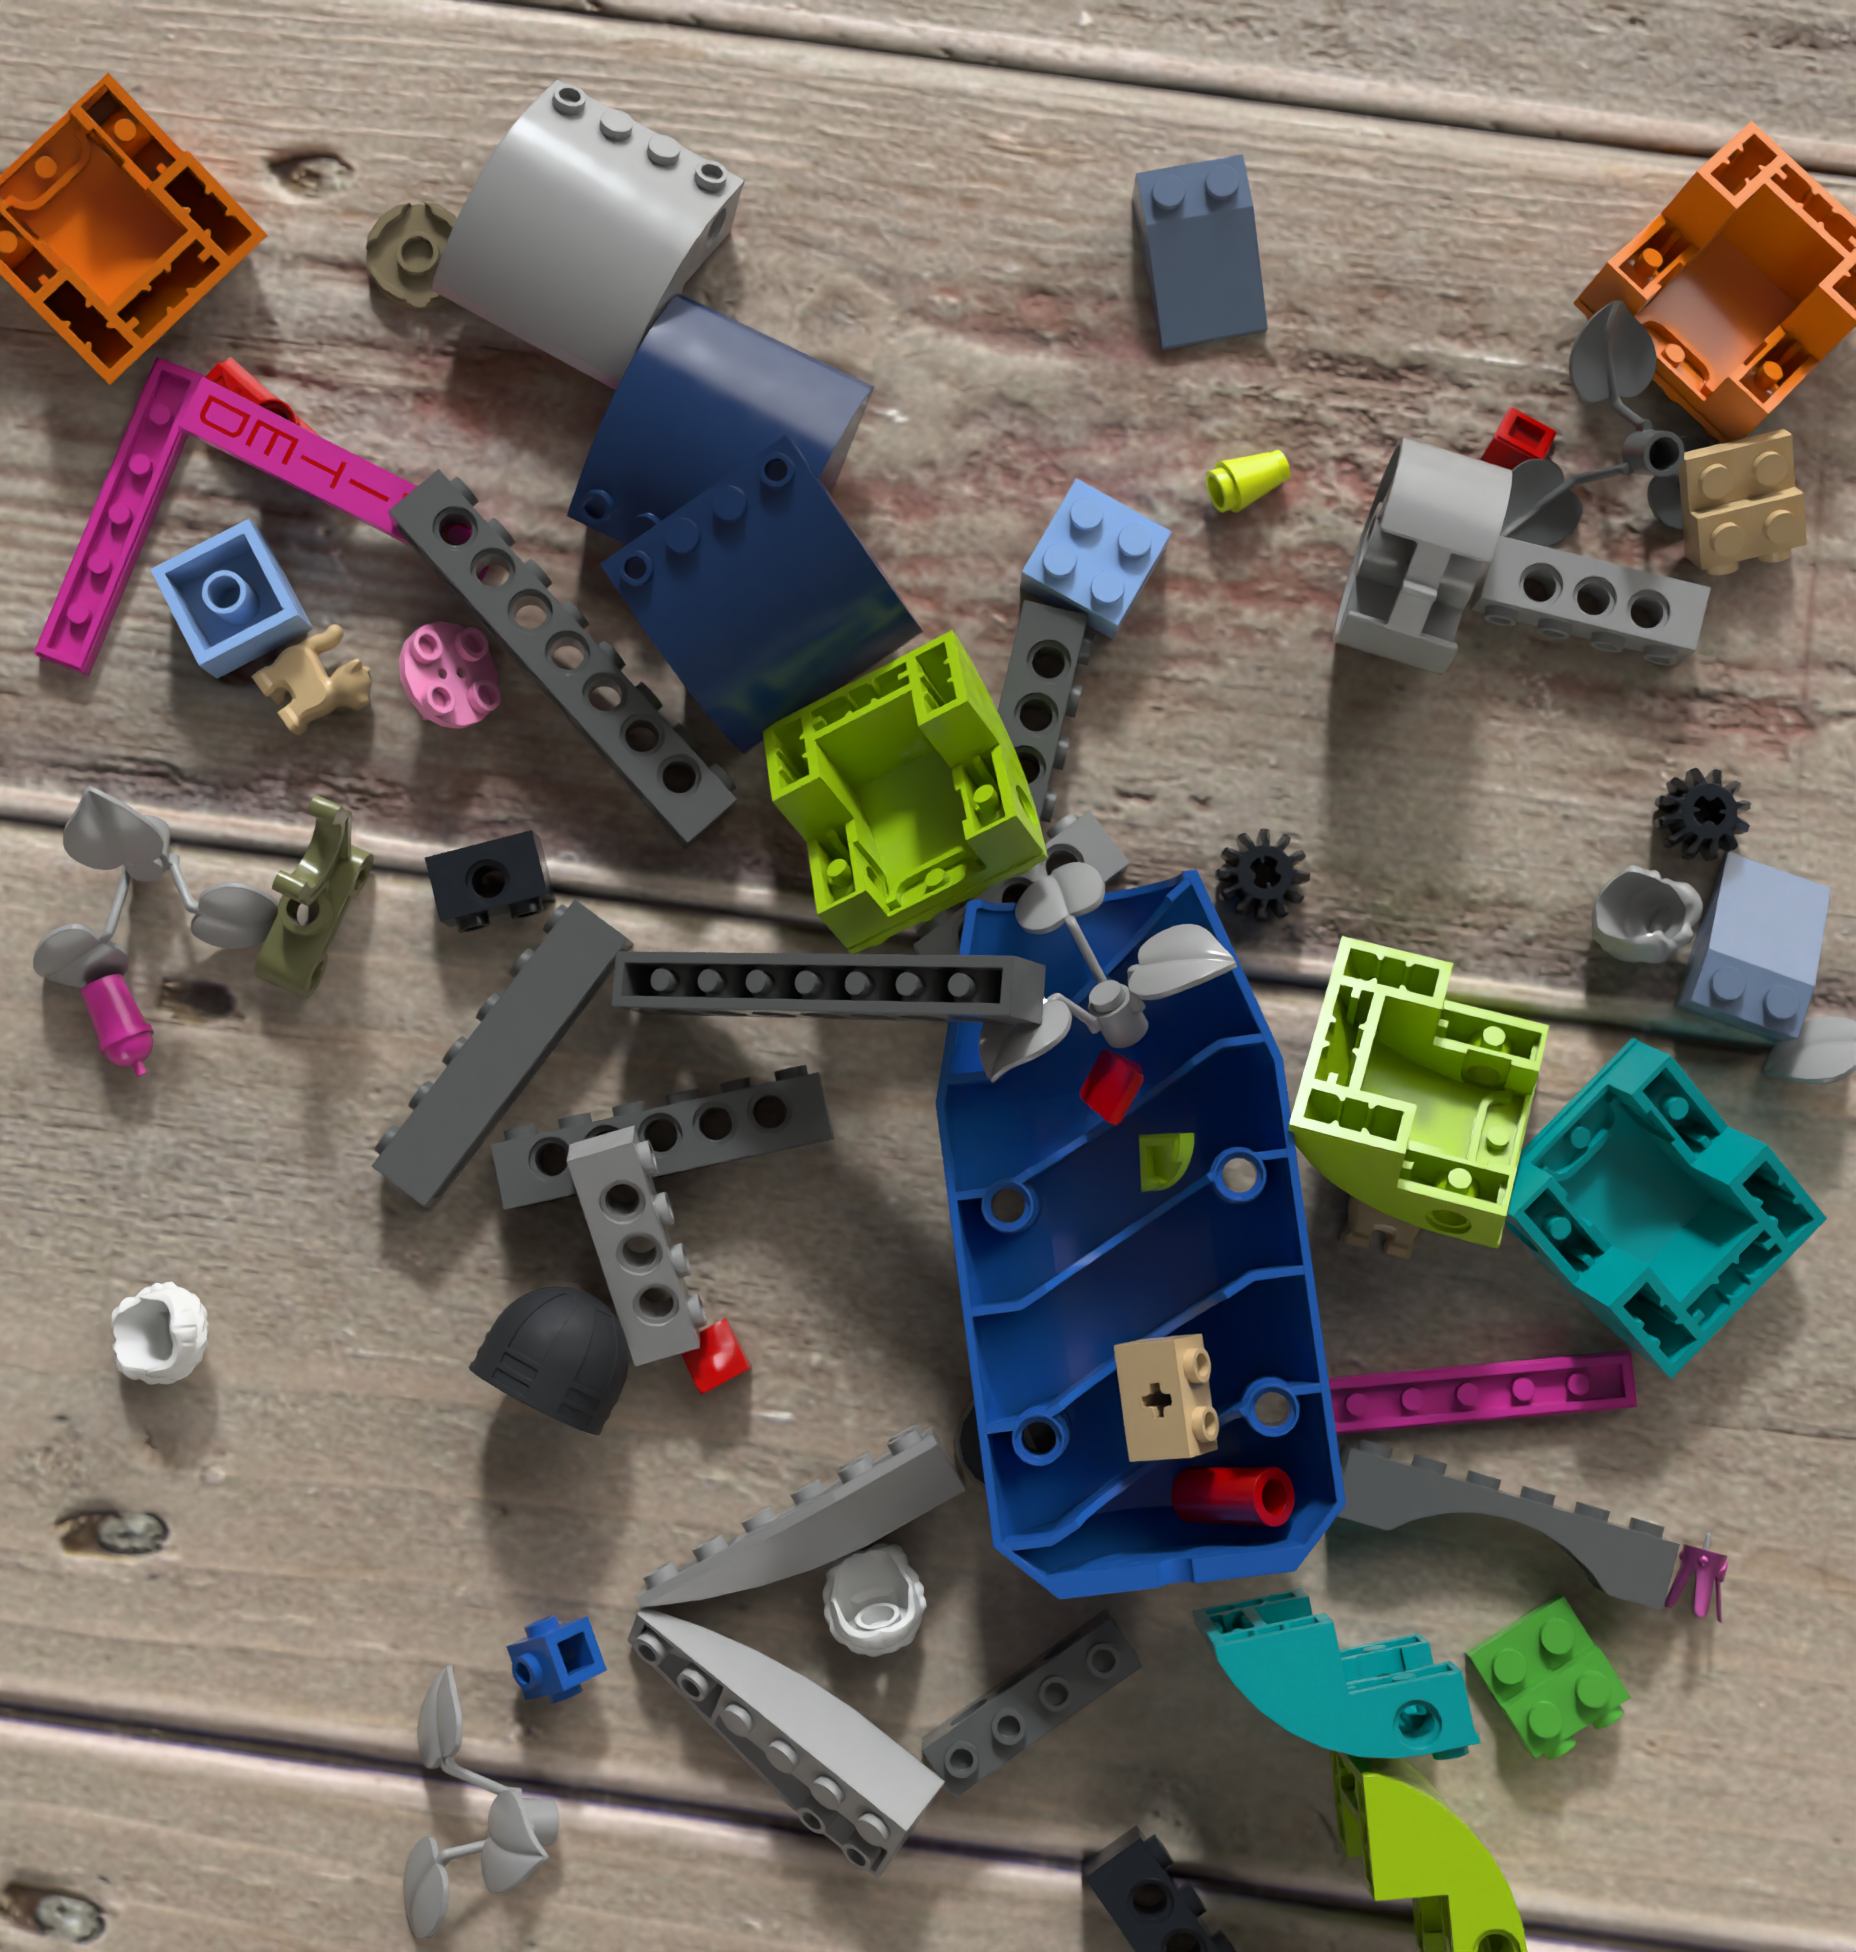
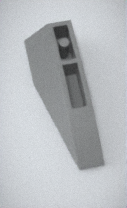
[635,1423,965,1608]
[627,1607,945,1878]

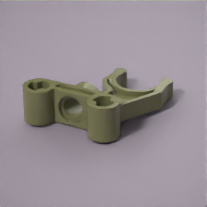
[254,795,374,998]

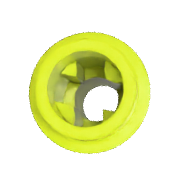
[1205,450,1290,513]

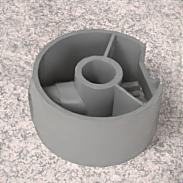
[1333,436,1512,675]

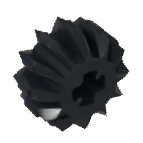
[1654,768,1751,862]
[1215,828,1310,923]

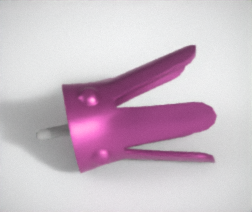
[1664,1533,1728,1623]

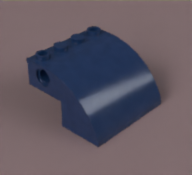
[566,293,874,545]
[600,434,924,754]

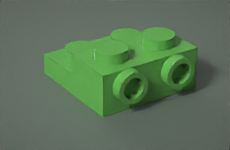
[1465,1593,1631,1760]

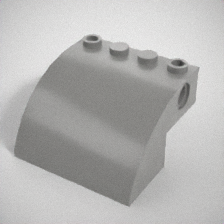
[432,80,745,390]

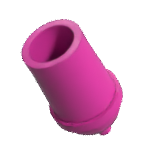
[80,974,154,1077]

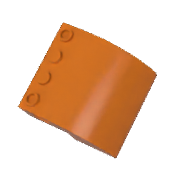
[0,72,268,385]
[1573,121,1856,443]

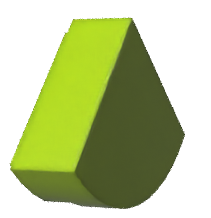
[1139,1133,1194,1192]

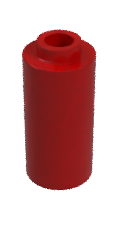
[1171,1466,1295,1527]

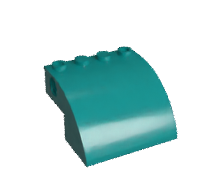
[1505,1037,1828,1379]
[1192,1588,1481,1760]

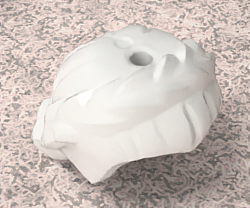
[111,1282,210,1385]
[822,1543,927,1657]

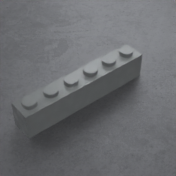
[371,899,634,1207]

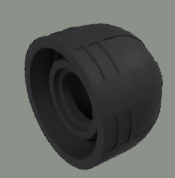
[469,1286,629,1435]

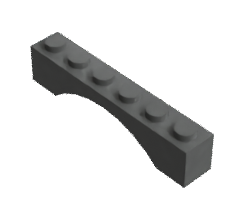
[1338,1439,1680,1611]

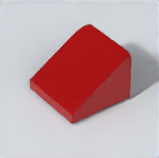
[1480,406,1557,470]
[1080,1049,1144,1126]
[681,1318,752,1395]

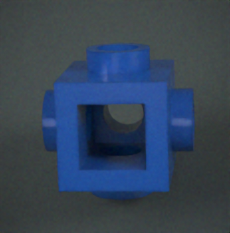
[506,1615,607,1704]

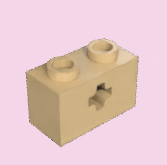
[1114,1334,1219,1462]

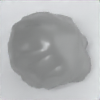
[1591,865,1703,964]

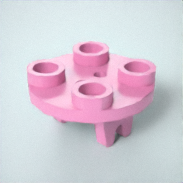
[399,621,501,729]

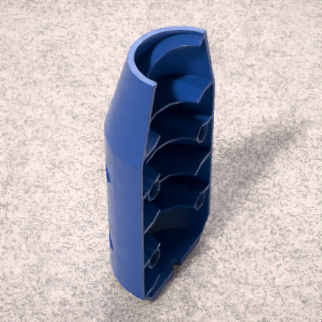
[935,869,1346,1600]

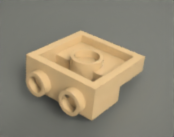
[1679,429,1807,575]

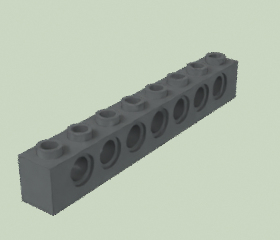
[388,469,737,850]
[611,951,1046,1024]

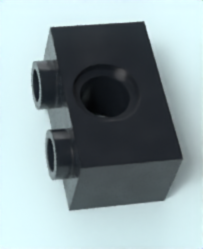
[425,830,556,933]

